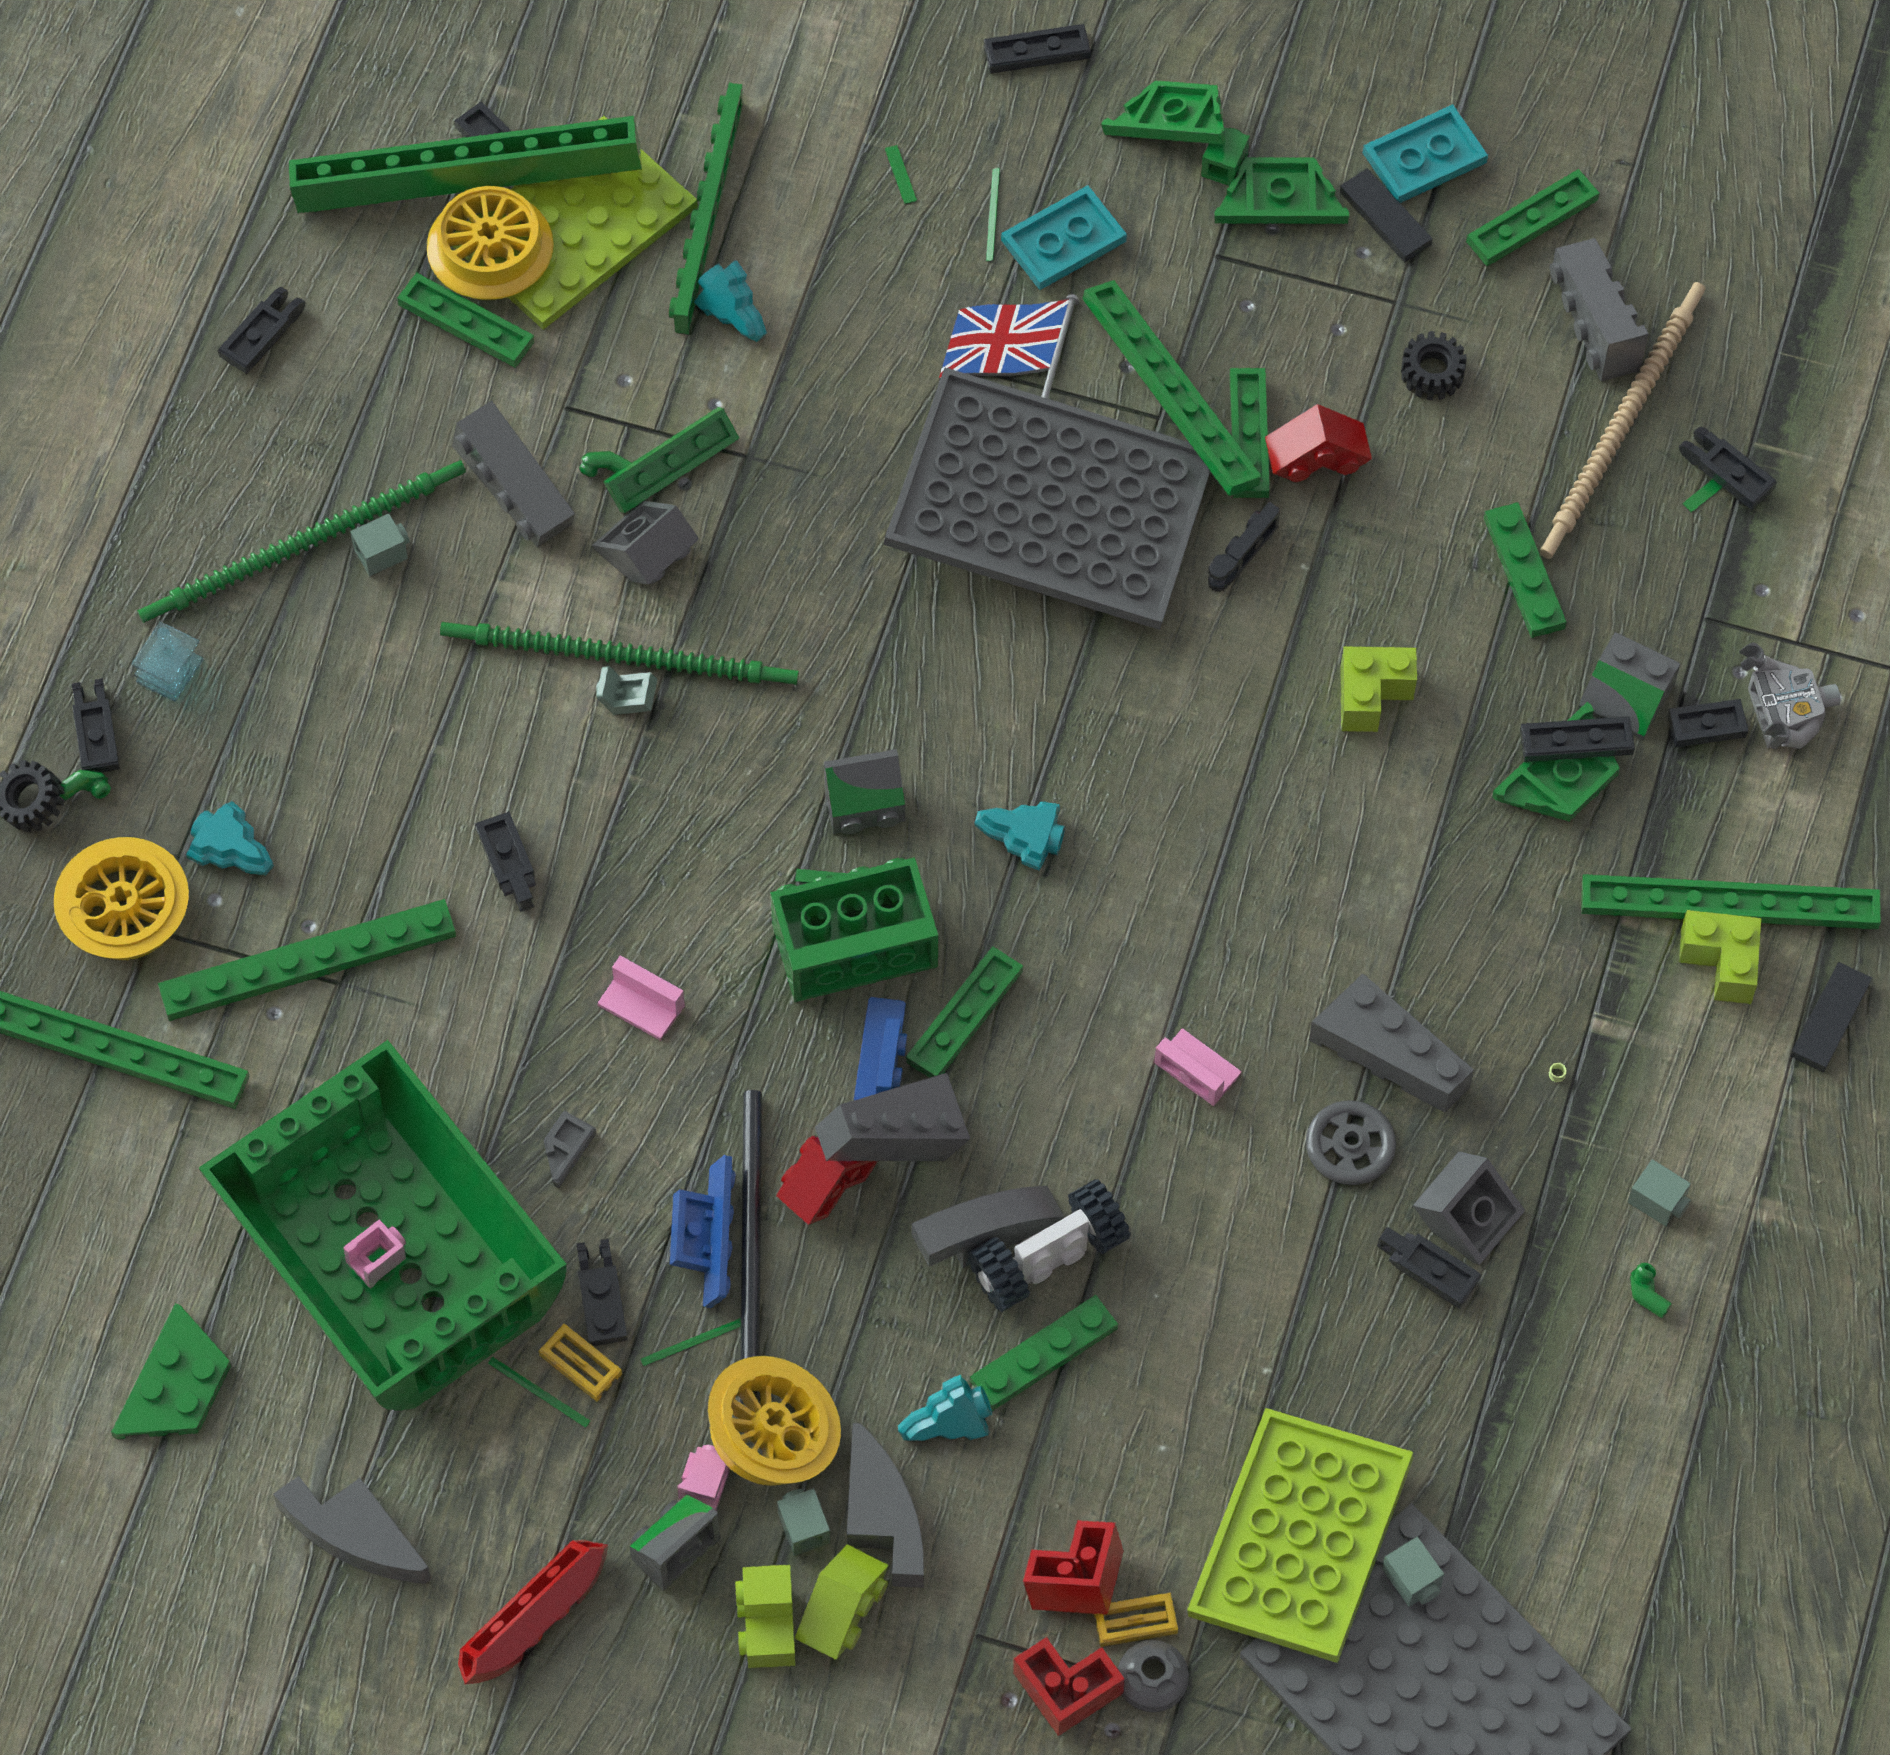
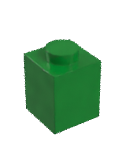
[1201,127,1250,186]

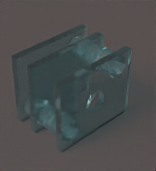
[131,621,204,702]

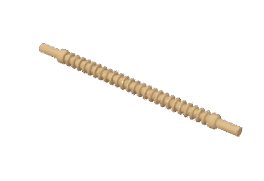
[1539,282,1706,559]

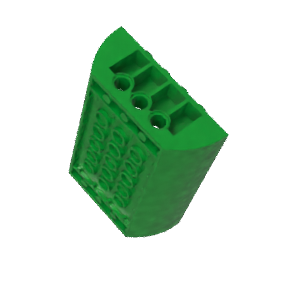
[199,1040,567,1411]

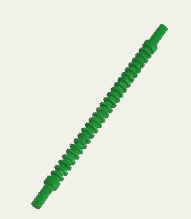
[137,460,466,623]
[440,622,799,685]

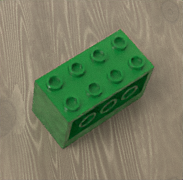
[770,857,938,1002]

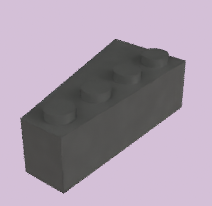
[1549,238,1649,381]
[452,400,575,547]
[1309,974,1474,1113]
[815,1073,970,1161]

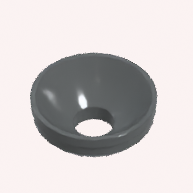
[1118,1640,1189,1713]

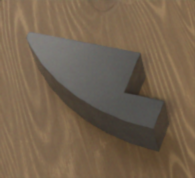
[912,1186,1065,1268]
[847,1423,924,1588]
[273,1476,431,1584]

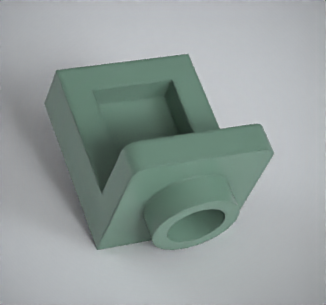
[596,666,658,715]

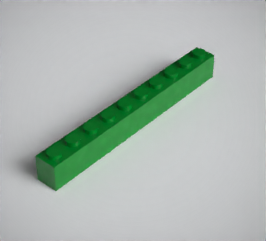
[289,116,642,214]

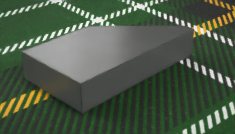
[544,1110,596,1188]

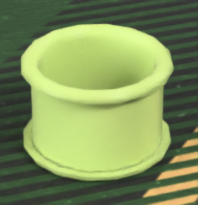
[1549,1063,1567,1082]

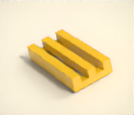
[539,1323,622,1402]
[1094,1592,1178,1647]

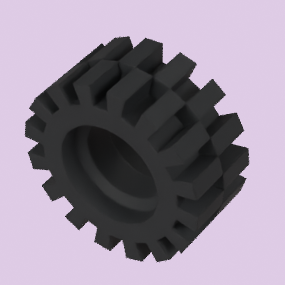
[1401,331,1467,400]
[0,760,65,832]

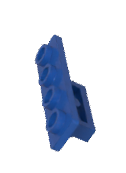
[854,997,907,1100]
[670,1155,735,1308]

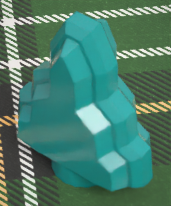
[694,260,767,342]
[186,801,274,876]
[974,801,1065,870]
[898,1375,993,1441]

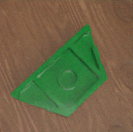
[1101,80,1226,145]
[1214,157,1349,224]
[1492,702,1620,822]
[111,1303,231,1440]

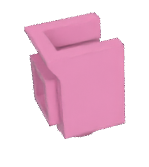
[343,1219,406,1289]
[678,1445,730,1511]

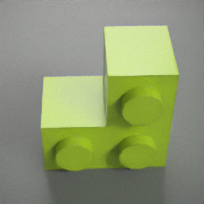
[1340,646,1417,732]
[1679,910,1761,1004]
[794,1544,889,1659]
[735,1565,795,1668]

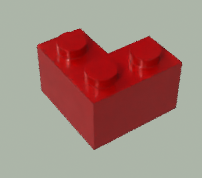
[1265,404,1372,483]
[776,1136,878,1225]
[1023,1520,1124,1615]
[1013,1637,1125,1736]

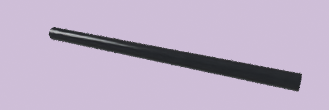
[740,1090,762,1406]

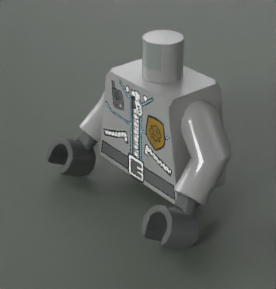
[1739,642,1841,750]

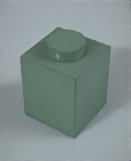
[350,514,410,577]
[1628,1159,1691,1226]
[777,1489,831,1556]
[1382,1537,1445,1607]

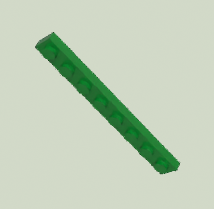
[669,82,744,335]
[1083,280,1262,496]
[1581,874,1881,929]
[158,899,456,1021]
[0,991,250,1109]

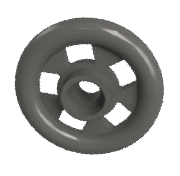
[1306,1100,1396,1185]

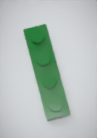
[1466,169,1600,267]
[397,272,535,368]
[1229,368,1270,498]
[603,407,740,513]
[1484,502,1566,638]
[906,946,1023,1078]
[970,1295,1118,1411]

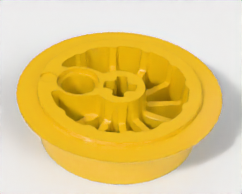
[427,186,554,300]
[54,837,189,960]
[708,1356,841,1486]

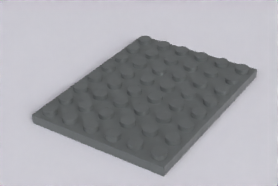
[884,367,1210,630]
[1240,1503,1632,1755]

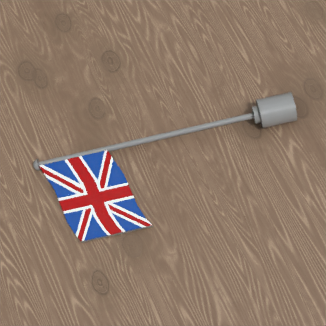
[939,294,1079,399]

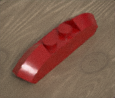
[458,1540,608,1684]

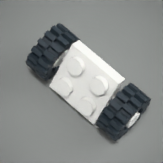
[967,1179,1131,1312]

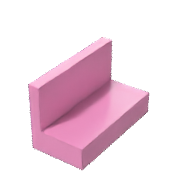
[598,956,685,1041]
[1154,1028,1242,1106]

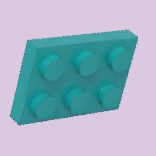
[1363,104,1488,203]
[1001,185,1127,290]

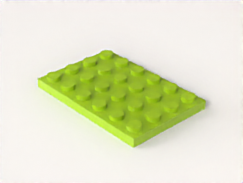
[452,116,698,330]
[1187,1408,1414,1663]

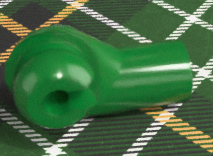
[579,451,632,477]
[59,770,111,802]
[1630,1262,1672,1319]

